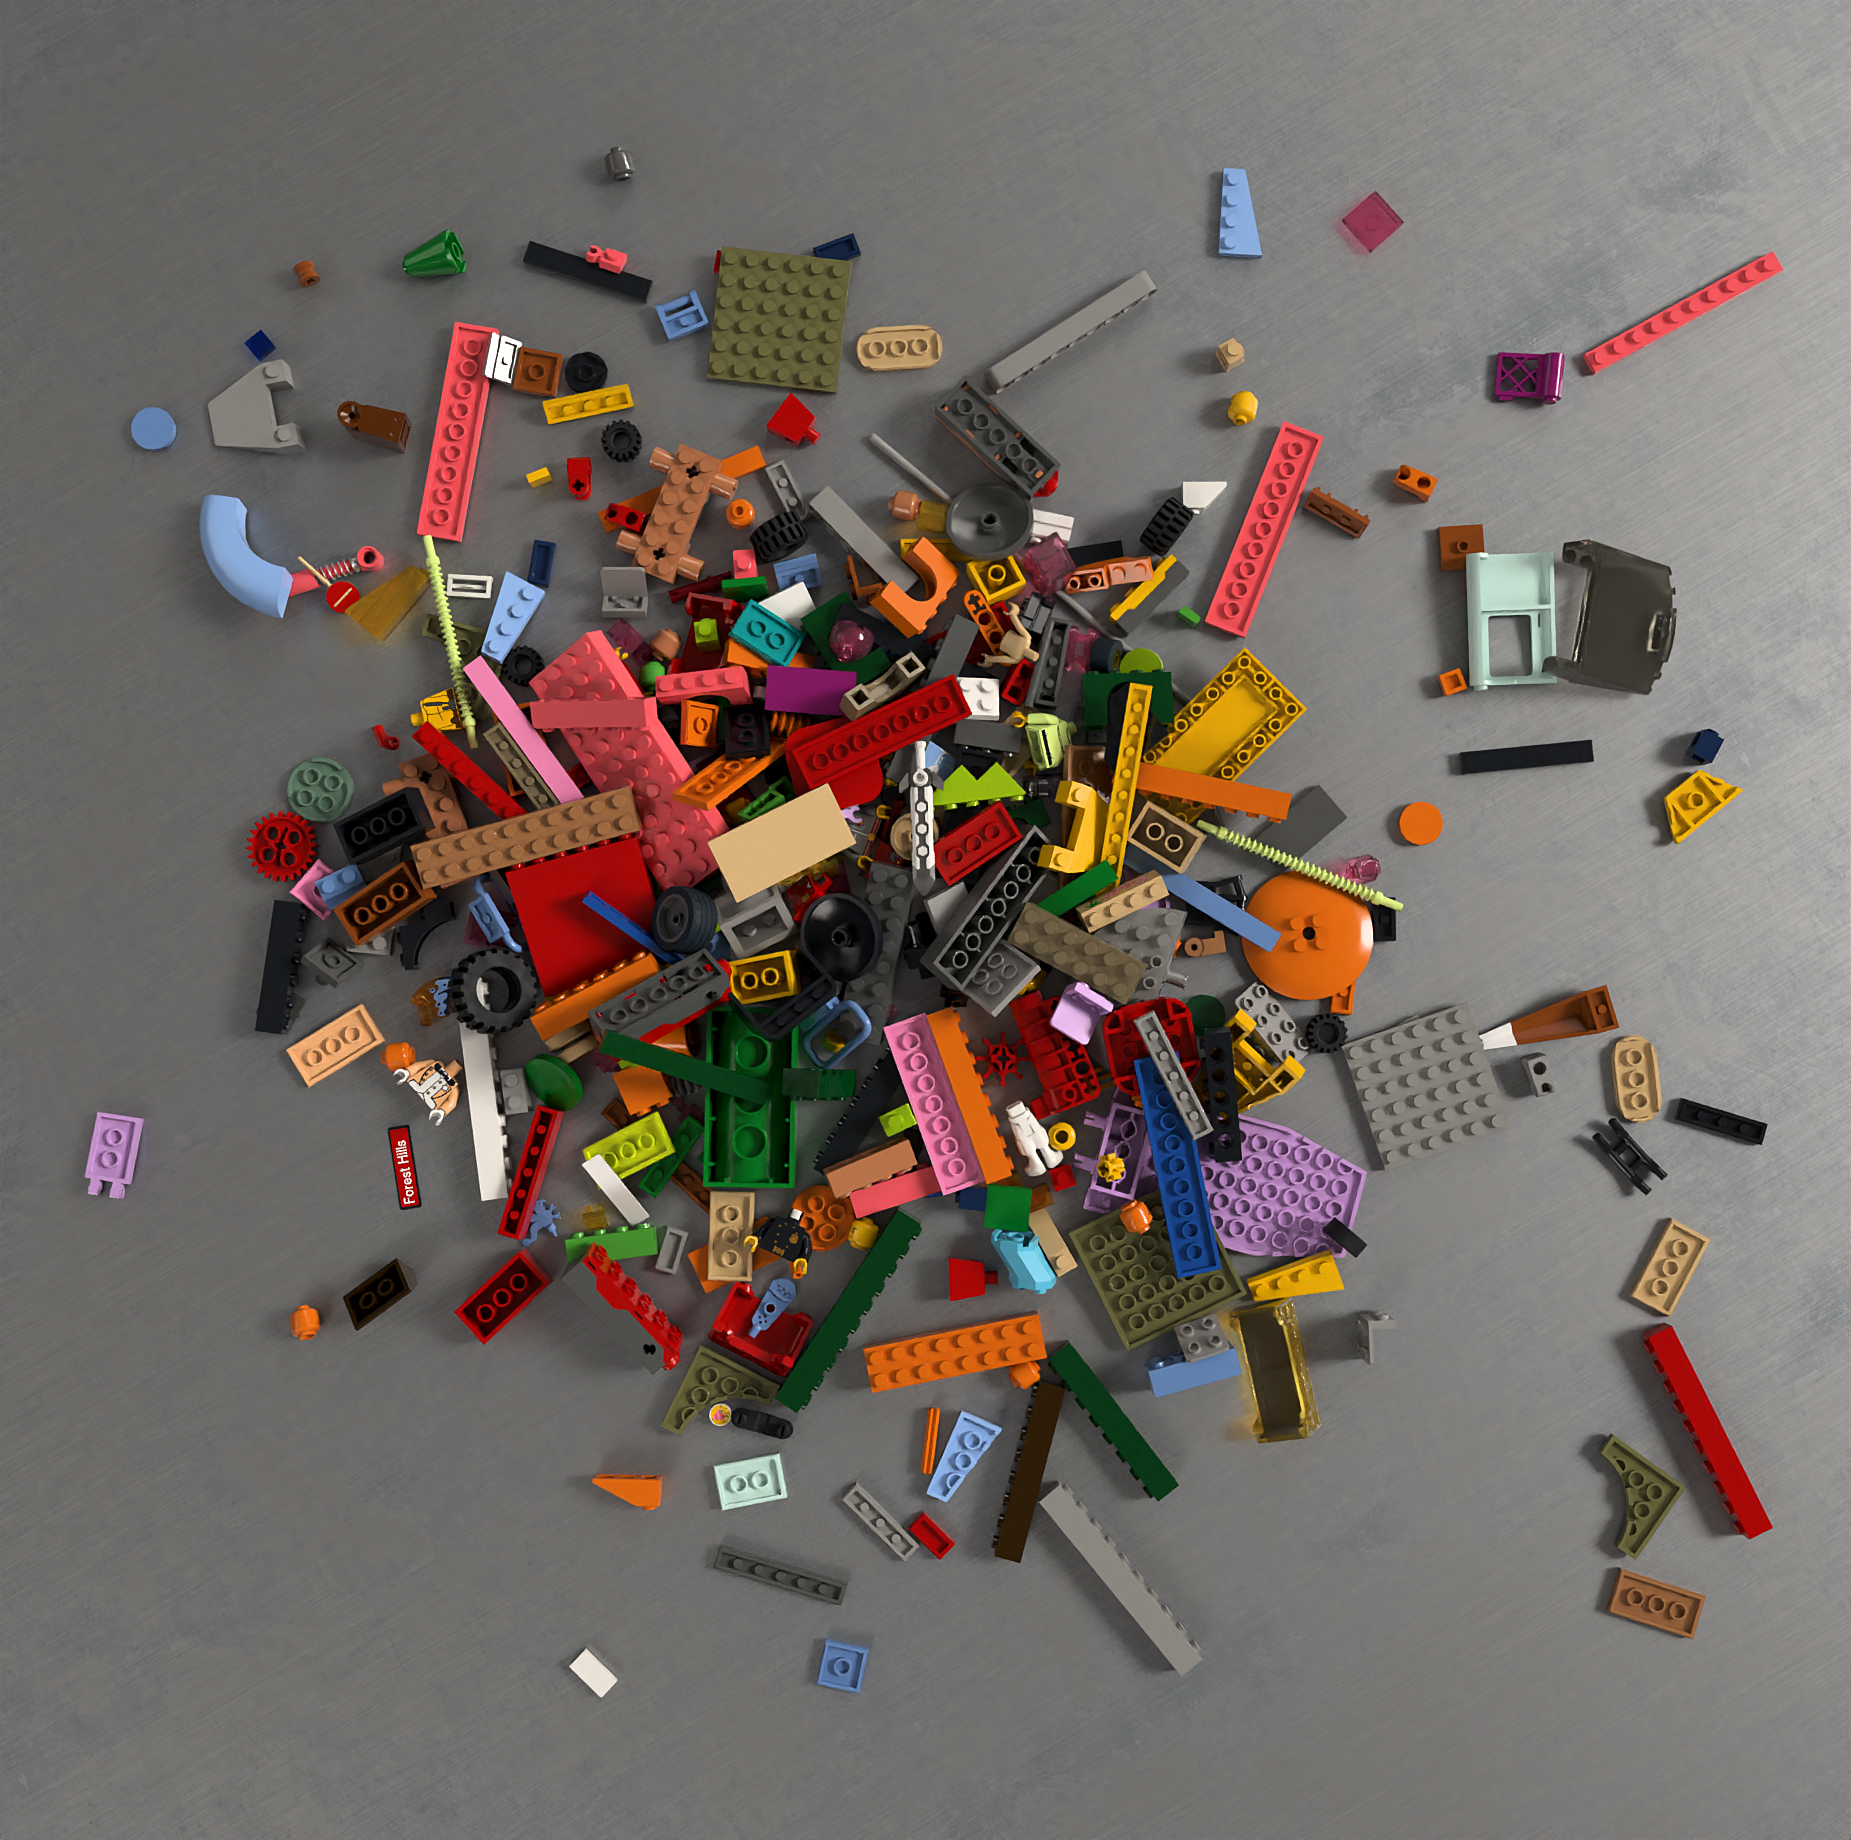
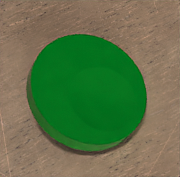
[525,1054,583,1111]

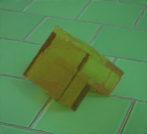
[917,500,949,534]

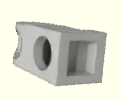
[1521,1052,1555,1098]

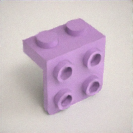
[1050,982,1114,1045]

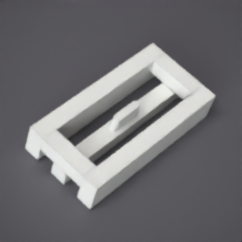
[447,574,493,600]

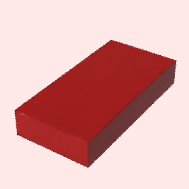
[908,1511,955,1560]

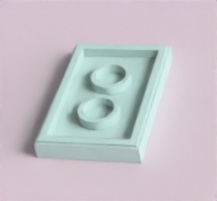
[713,1452,787,1510]

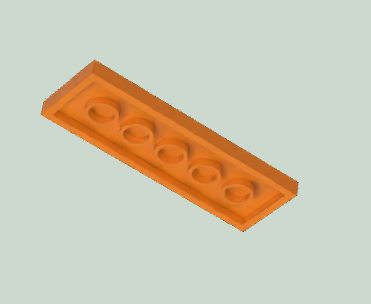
[672,734,787,811]

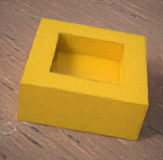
[526,467,553,488]

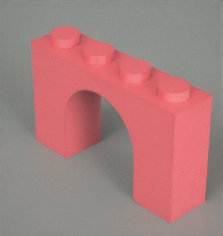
[655,666,755,706]

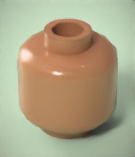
[888,490,922,521]
[650,628,682,662]

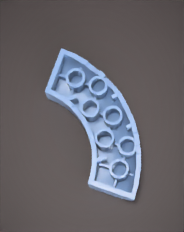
[199,495,293,619]

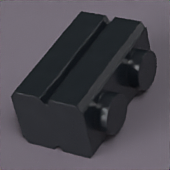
[1013,591,1056,645]

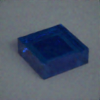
[244,330,276,362]

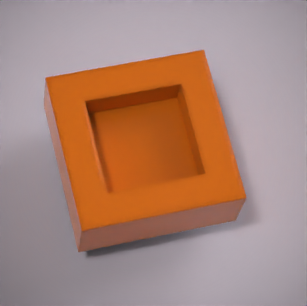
[1437,668,1467,697]

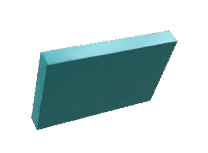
[728,599,806,666]

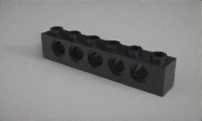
[1199,1026,1242,1163]

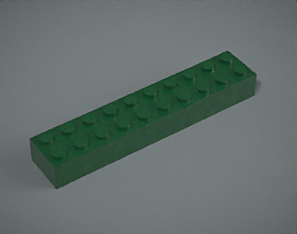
[774,1206,922,1413]

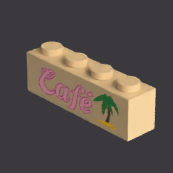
[1075,870,1169,933]

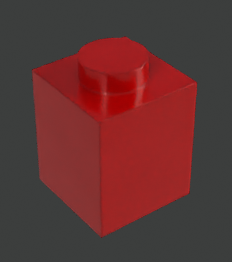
[1047,1162,1077,1192]

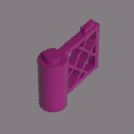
[1494,352,1565,405]

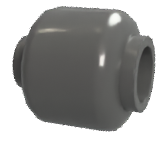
[605,146,635,181]

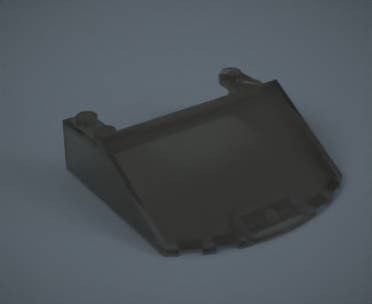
[1541,539,1677,695]

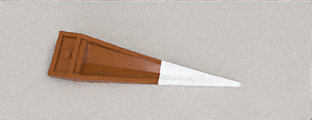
[1479,985,1620,1050]

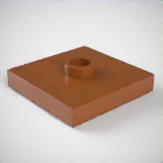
[512,347,564,399]
[1437,524,1485,571]

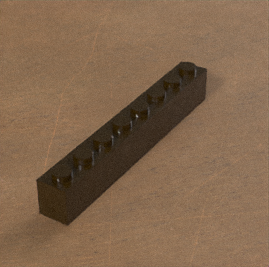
[991,1379,1065,1563]

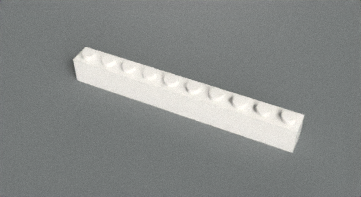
[458,978,514,1201]

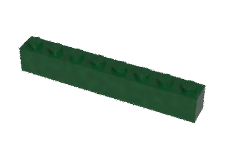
[1048,1340,1179,1502]

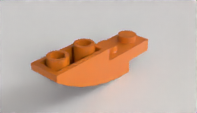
[1062,556,1154,594]

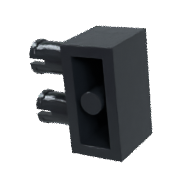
[903,912,937,969]

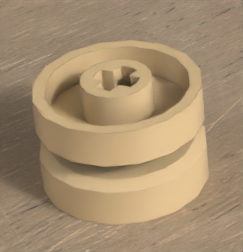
[890,813,941,861]
[544,1019,600,1066]

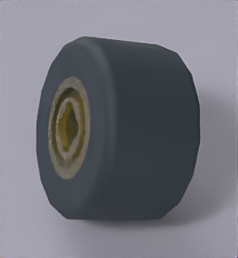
[1089,637,1124,674]

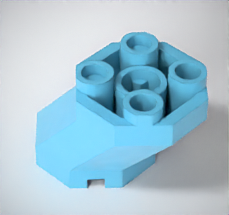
[991,1229,1057,1294]

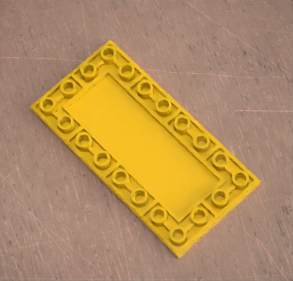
[1136,647,1307,825]

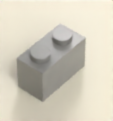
[500,1068,533,1115]

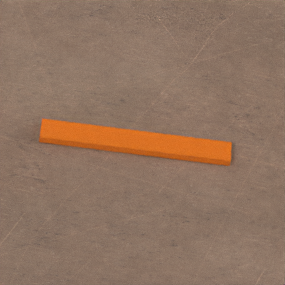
[598,445,767,534]

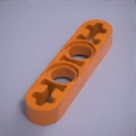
[963,590,1013,666]

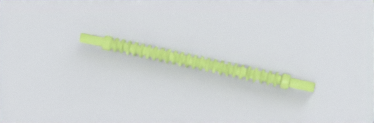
[423,535,479,750]
[1196,819,1403,912]

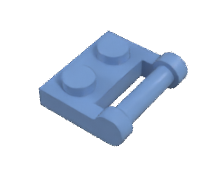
[655,289,710,342]

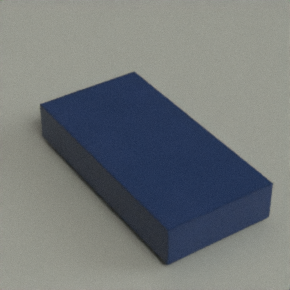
[813,233,861,261]
[527,540,557,587]

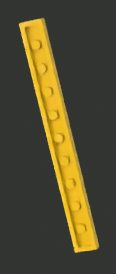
[1094,682,1153,898]

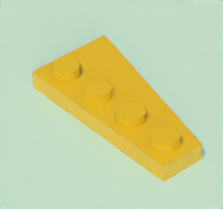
[1246,1249,1344,1301]

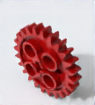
[246,811,320,882]

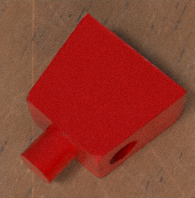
[766,393,821,447]
[948,1256,998,1301]

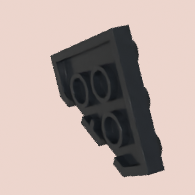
[1104,682,1170,773]

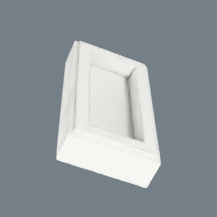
[569,1649,618,1698]

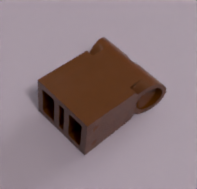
[337,401,412,454]

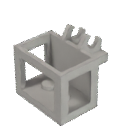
[712,875,799,960]

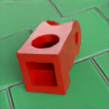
[604,503,650,536]

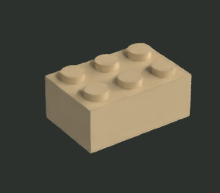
[1127,801,1207,874]

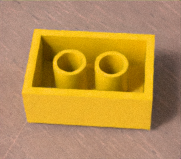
[728,950,803,1006]

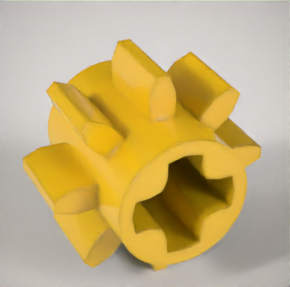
[1097,1153,1125,1182]

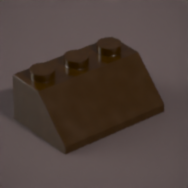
[343,1258,418,1331]

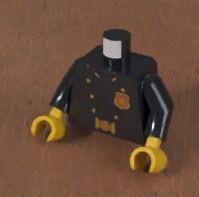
[743,1208,813,1274]

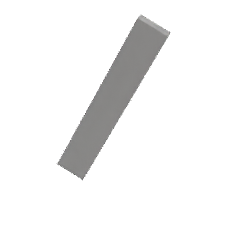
[1133,1010,1214,1140]

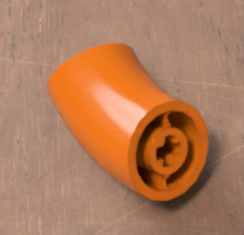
[651,1019,701,1057]

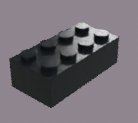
[333,787,436,865]

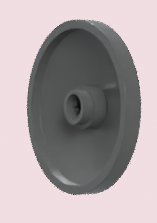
[946,482,1034,561]

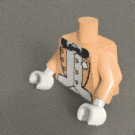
[392,1059,464,1126]

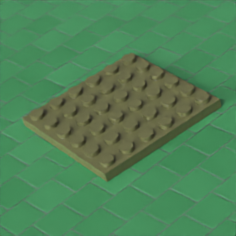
[707,246,852,394]
[1068,1188,1247,1351]

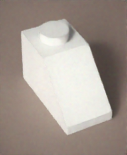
[1180,482,1227,516]

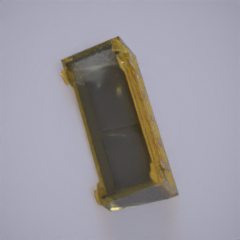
[1228,1297,1321,1444]

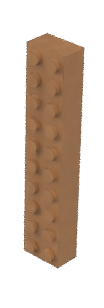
[410,785,642,889]

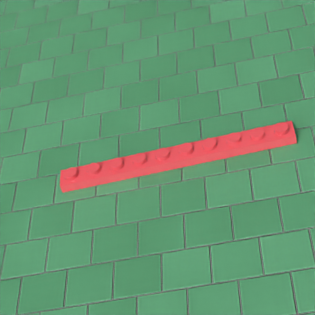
[1582,251,1784,375]

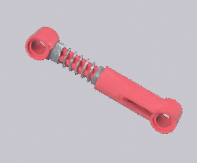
[288,546,384,598]

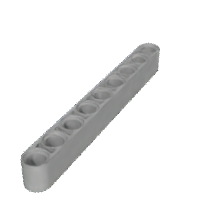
[984,271,1157,394]

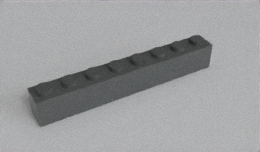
[882,614,980,784]

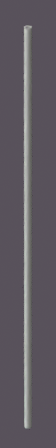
[869,433,1192,705]

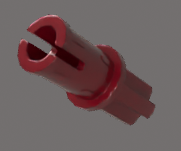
[876,797,904,841]

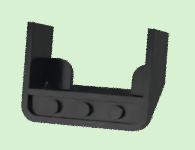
[728,940,837,1042]

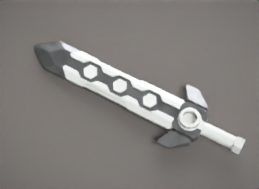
[899,741,944,896]

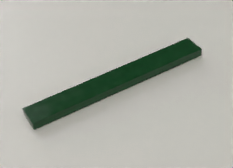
[598,1029,772,1105]

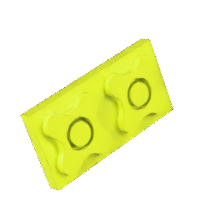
[582,1112,676,1190]

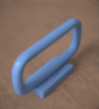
[468,873,530,953]
[799,996,872,1069]

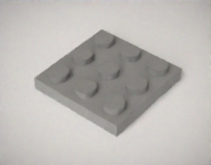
[961,938,1041,1017]

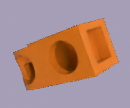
[1393,465,1438,503]

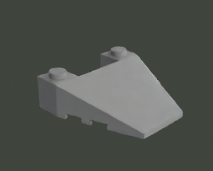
[208,359,306,455]

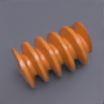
[769,710,817,739]

